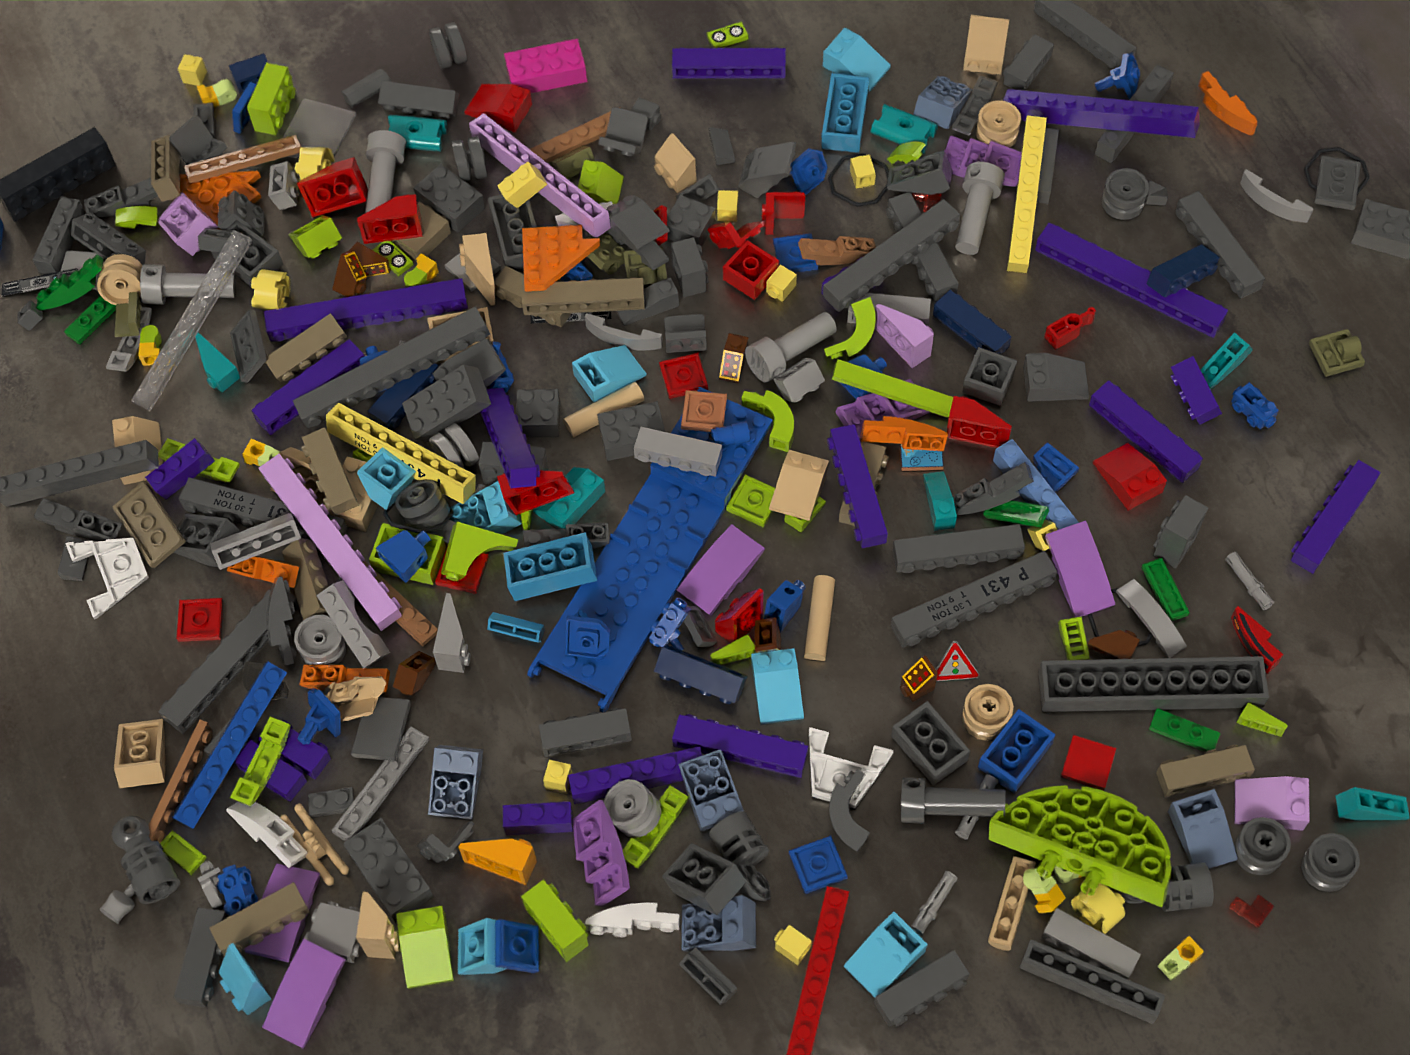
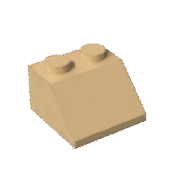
[654,134,696,193]

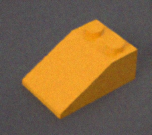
[458,839,537,885]

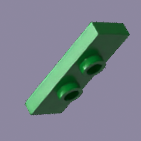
[64,296,116,345]
[983,500,1049,528]
[1141,558,1190,621]
[1149,708,1220,752]

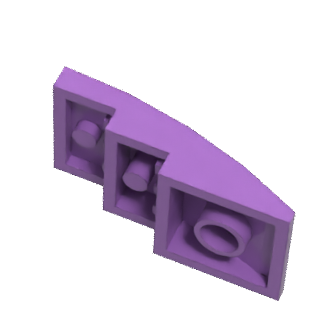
[945,135,1022,187]
[836,379,929,442]
[1045,520,1115,618]
[677,524,765,616]
[572,800,630,907]
[245,863,320,962]
[262,939,346,1049]

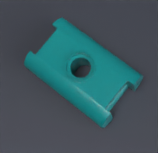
[871,104,938,153]
[388,115,447,152]

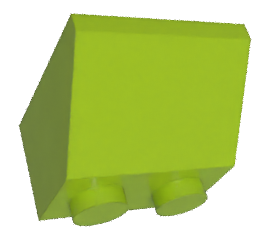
[578,160,624,204]
[288,215,342,259]

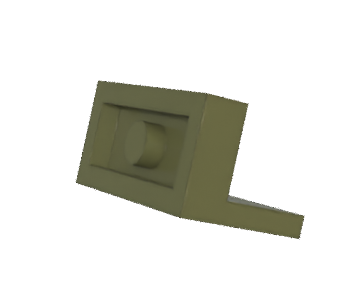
[550,146,596,179]
[115,292,141,337]

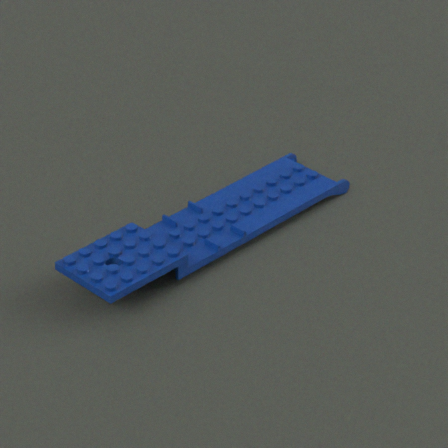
[527,387,773,713]

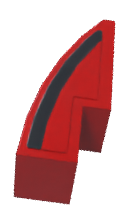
[1231,606,1284,674]

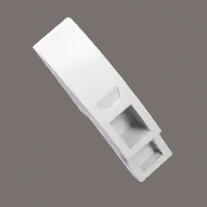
[226,802,308,868]
[585,903,680,937]

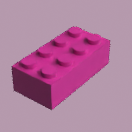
[504,38,587,93]

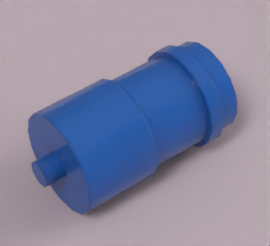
[711,421,752,446]

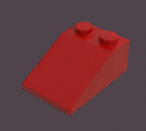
[464,84,532,132]
[297,157,369,217]
[357,194,423,244]
[946,396,1012,448]
[1093,443,1167,511]
[497,470,574,515]
[715,588,763,643]

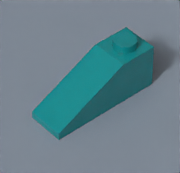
[194,332,240,393]
[1200,332,1253,390]
[923,471,957,531]
[1336,787,1410,820]

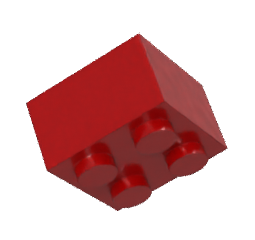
[723,240,779,300]

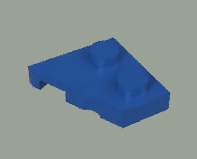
[1033,442,1079,493]

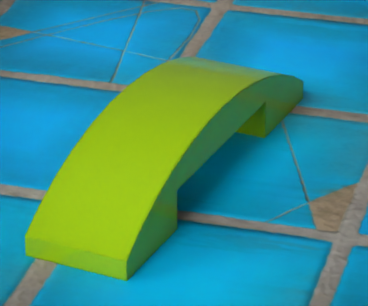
[158,438,240,482]
[230,717,291,806]
[622,785,689,869]

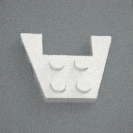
[65,538,149,619]
[809,727,894,809]

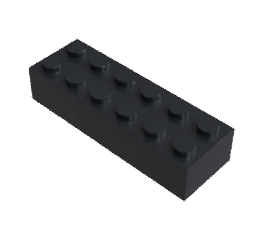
[0,127,116,222]

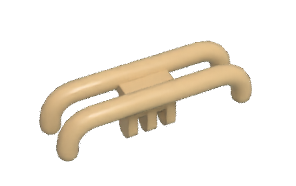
[280,804,349,886]

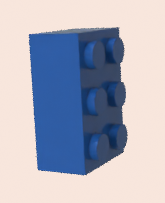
[978,709,1056,794]

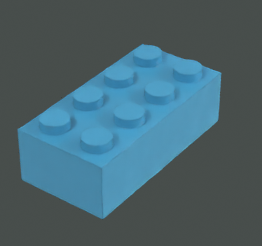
[821,73,869,153]
[503,532,597,601]

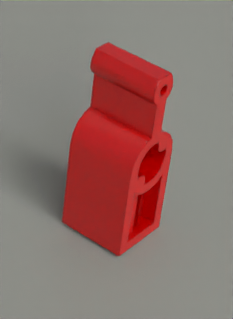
[1044,307,1096,350]

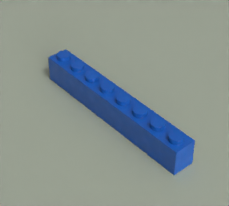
[172,662,287,829]

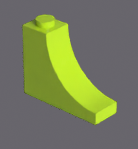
[441,521,518,581]

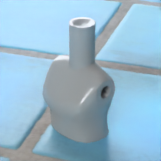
[100,884,135,924]

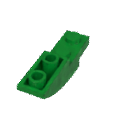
[36,254,103,310]

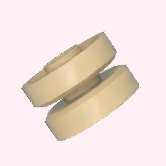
[976,101,1021,148]
[97,254,142,305]
[962,684,1014,741]

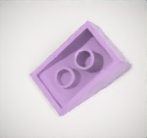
[157,192,218,256]
[875,304,934,368]
[1234,776,1309,831]

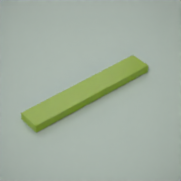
[832,359,953,418]

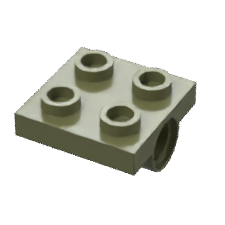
[583,232,625,275]
[623,246,667,289]
[1309,329,1365,377]

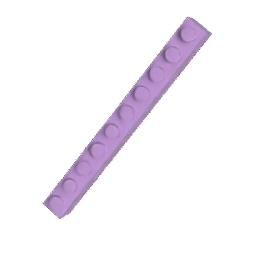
[469,114,611,238]
[259,454,402,631]

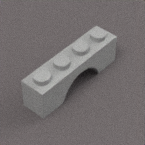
[316,580,391,668]

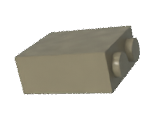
[391,202,451,262]

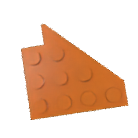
[176,171,262,230]
[522,225,600,292]

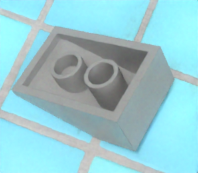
[433,593,471,673]

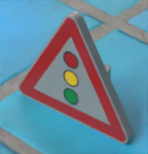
[935,641,979,681]

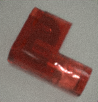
[912,193,942,212]
[1229,895,1274,928]

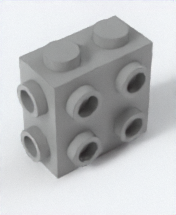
[305,901,362,963]

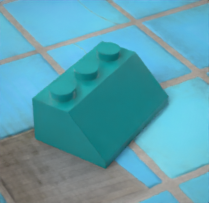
[533,467,605,529]

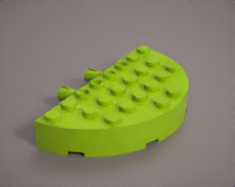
[988,785,1171,907]

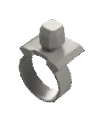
[198,861,224,910]

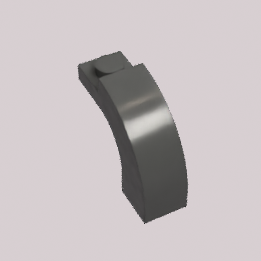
[829,769,871,852]

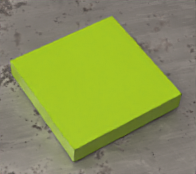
[726,474,775,528]

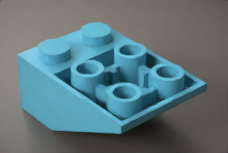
[572,345,647,403]
[450,481,522,534]
[844,912,928,997]

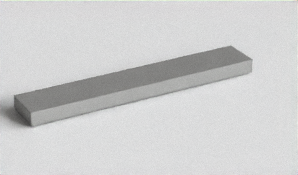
[332,727,429,841]

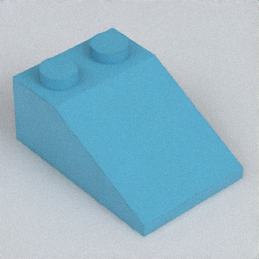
[823,28,891,92]
[751,648,804,724]
[219,943,271,1015]

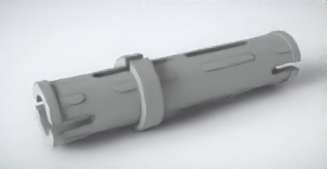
[1225,552,1275,610]
[955,774,998,839]
[910,871,958,936]

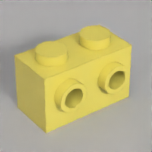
[497,162,548,208]

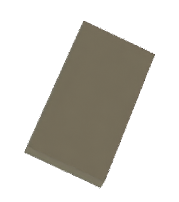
[112,480,186,568]

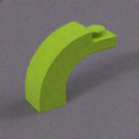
[824,297,876,360]
[742,390,794,452]

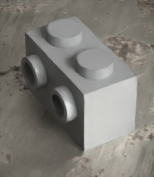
[268,161,300,210]
[774,358,825,402]

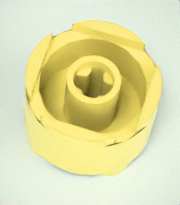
[295,147,335,180]
[251,269,290,310]
[1071,883,1125,934]

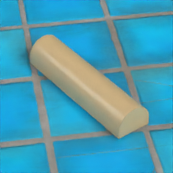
[563,381,644,438]
[804,575,835,661]
[988,856,1036,951]

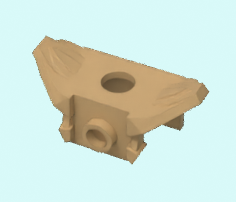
[324,676,387,721]

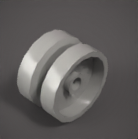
[429,423,479,469]
[294,615,347,665]
[604,779,661,838]

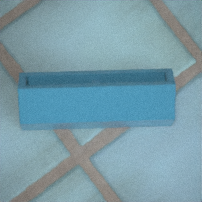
[487,612,545,643]

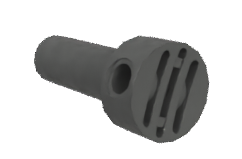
[901,777,1005,823]

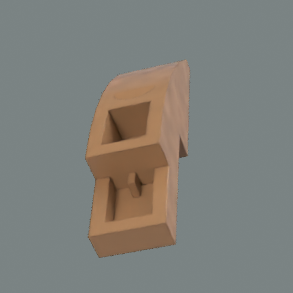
[798,236,876,265]

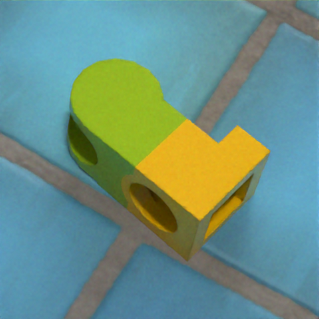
[404,253,439,287]
[138,325,164,366]

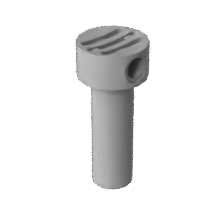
[365,130,406,213]
[955,162,1005,255]
[140,264,236,304]
[745,312,837,382]

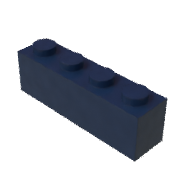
[1147,244,1220,298]
[933,290,1012,355]
[367,363,439,431]
[654,645,747,704]

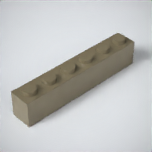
[522,277,645,315]

